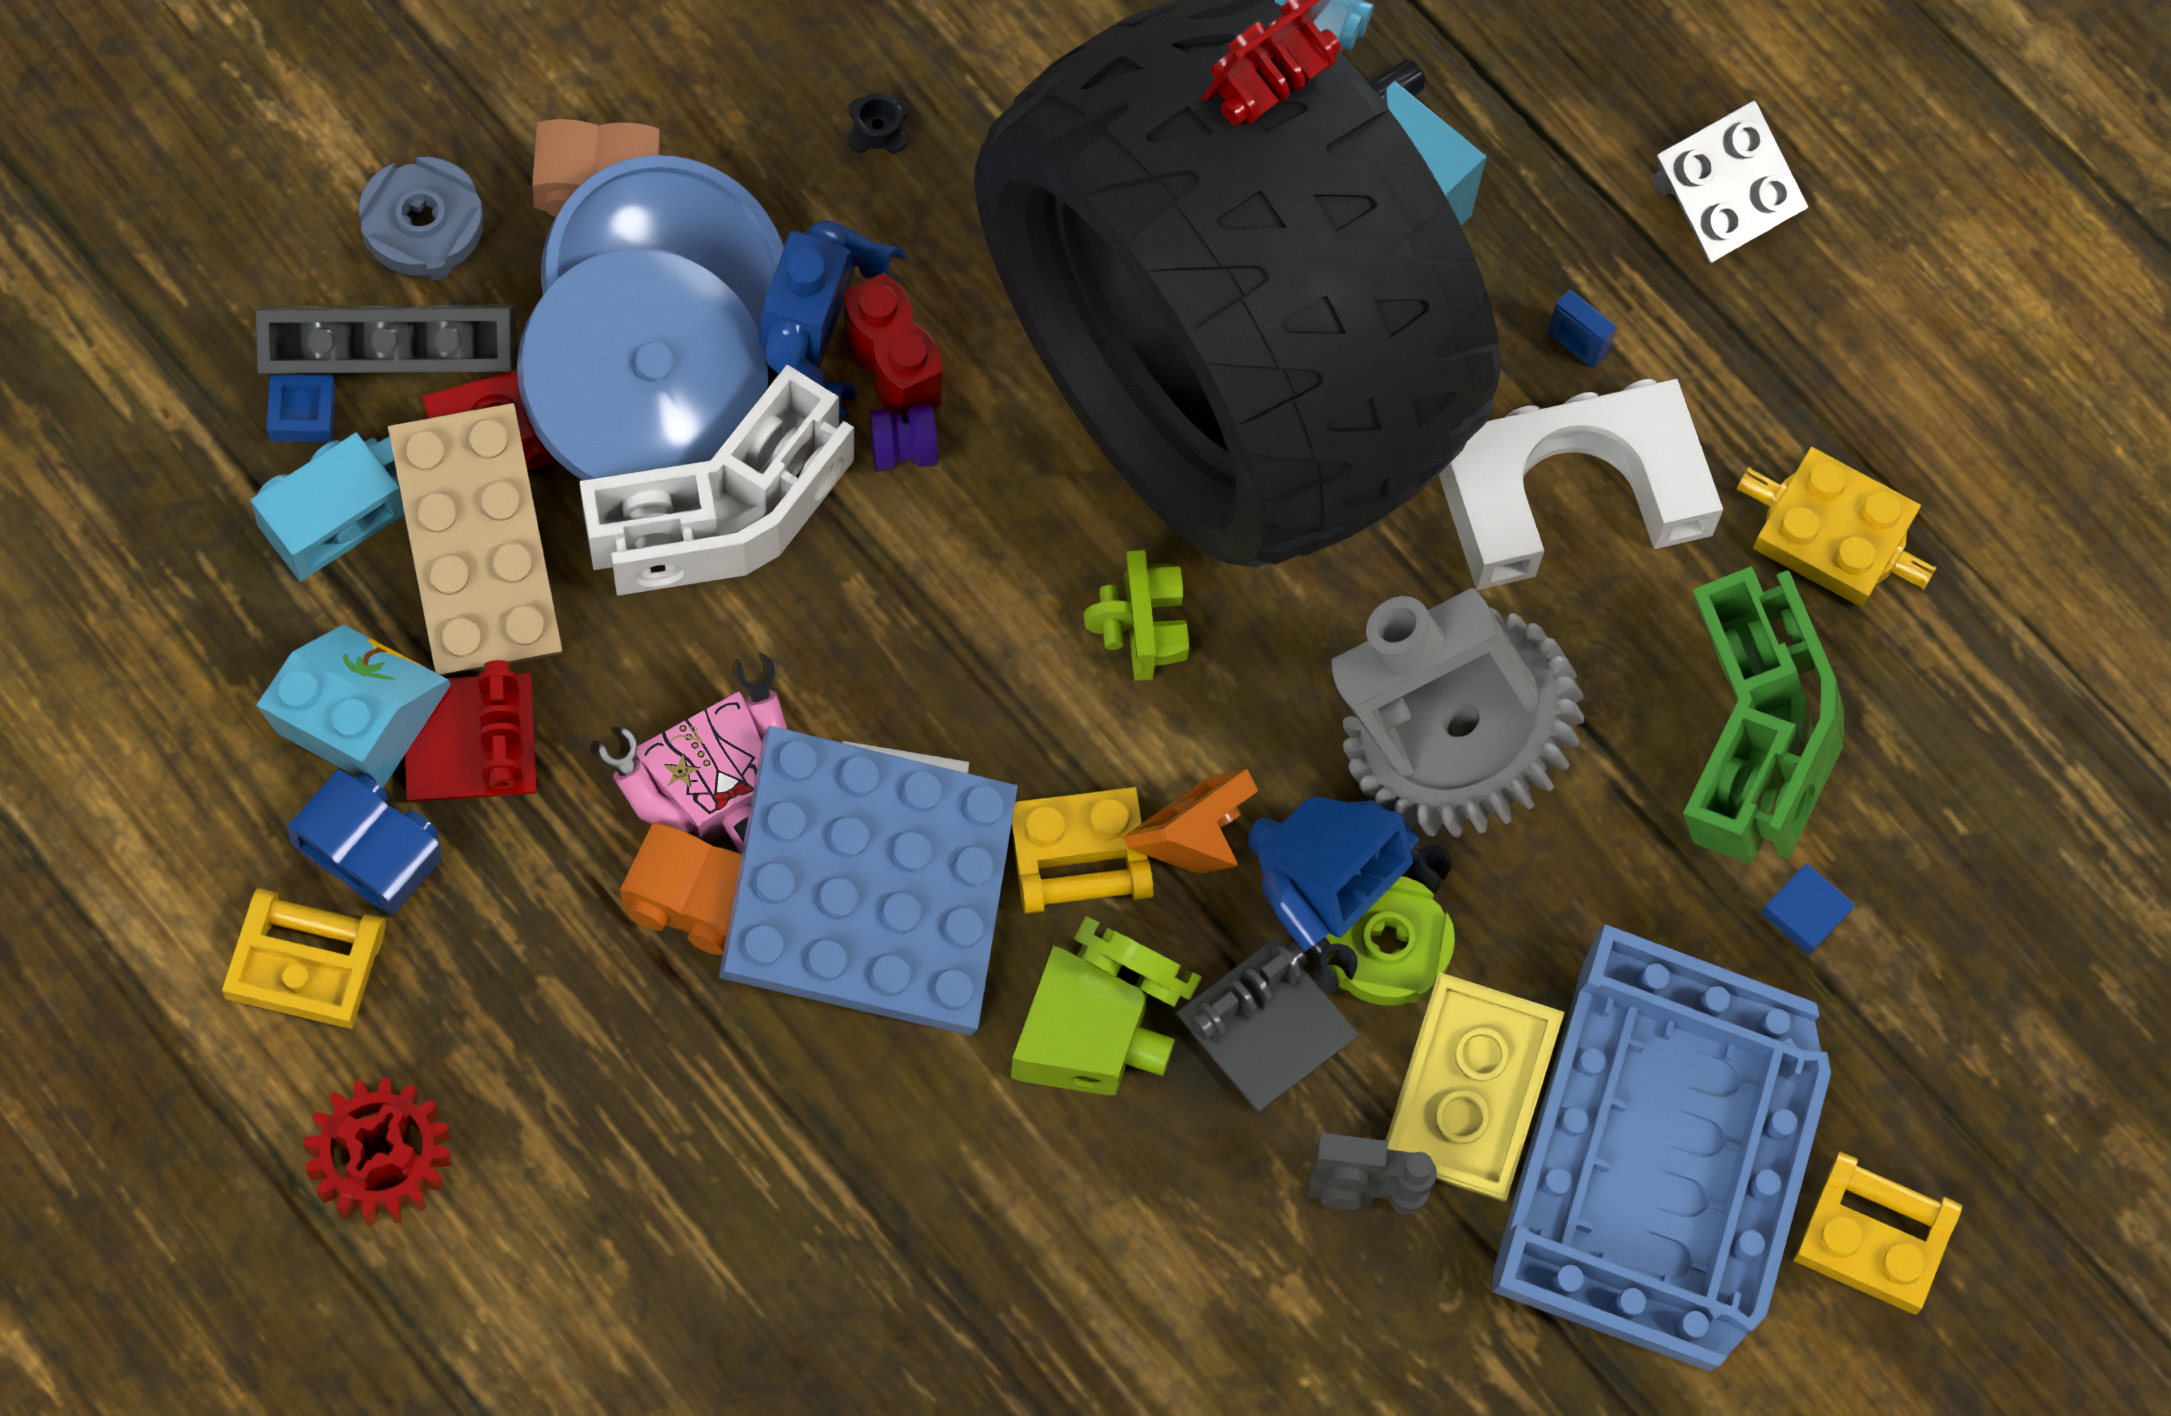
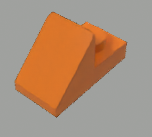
[1123,768,1258,874]

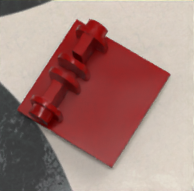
[1201,0,1341,126]
[405,660,537,803]

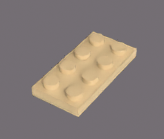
[388,403,563,677]

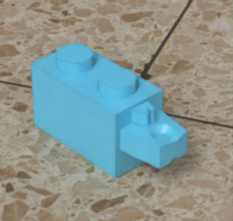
[250,432,405,582]

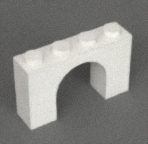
[1439,379,1723,590]

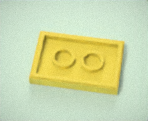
[1385,972,1564,1202]

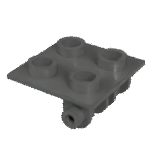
[1175,937,1359,1113]

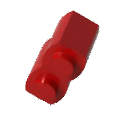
[844,273,942,416]

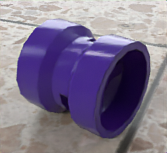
[869,404,938,472]

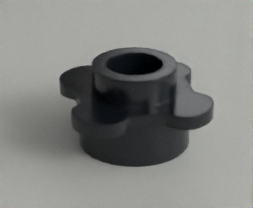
[847,94,908,154]

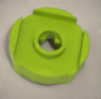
[1326,876,1455,1006]
[1074,916,1202,1007]

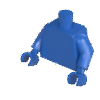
[759,220,907,418]

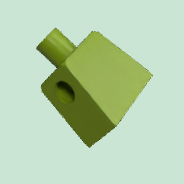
[1011,945,1175,1096]

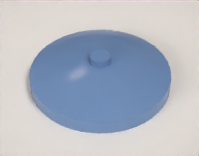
[541,155,784,334]
[517,249,768,481]

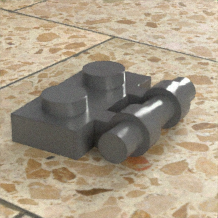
[1306,1132,1437,1216]

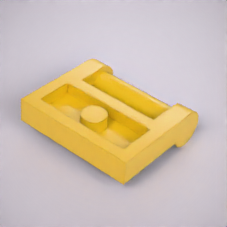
[1011,787,1153,914]
[222,888,386,1029]
[1793,1151,1963,1316]

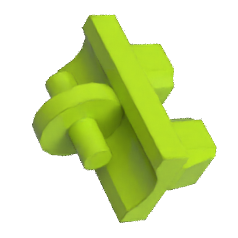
[1083,550,1189,681]

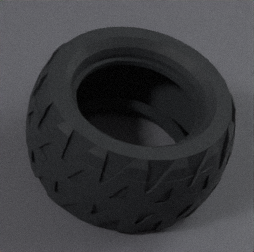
[974,0,1500,568]

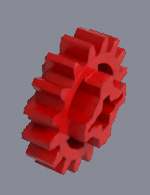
[303,1077,452,1226]

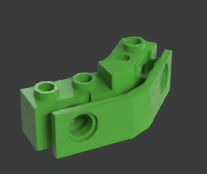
[1683,566,1844,865]

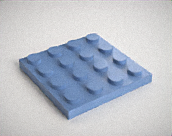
[719,726,1018,1036]

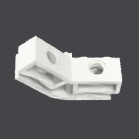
[579,365,854,596]

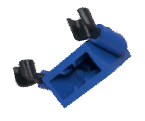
[1248,796,1452,994]

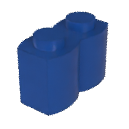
[287,769,442,917]

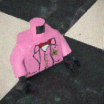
[590,651,787,854]

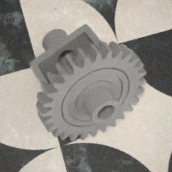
[1332,588,1584,837]

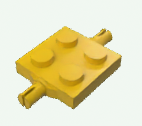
[1737,446,1937,608]

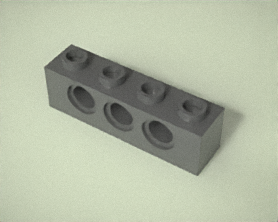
[256,304,517,373]

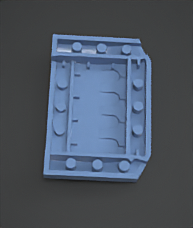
[1492,924,1831,1372]

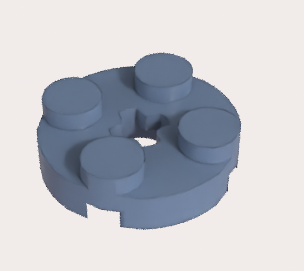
[359,157,483,281]

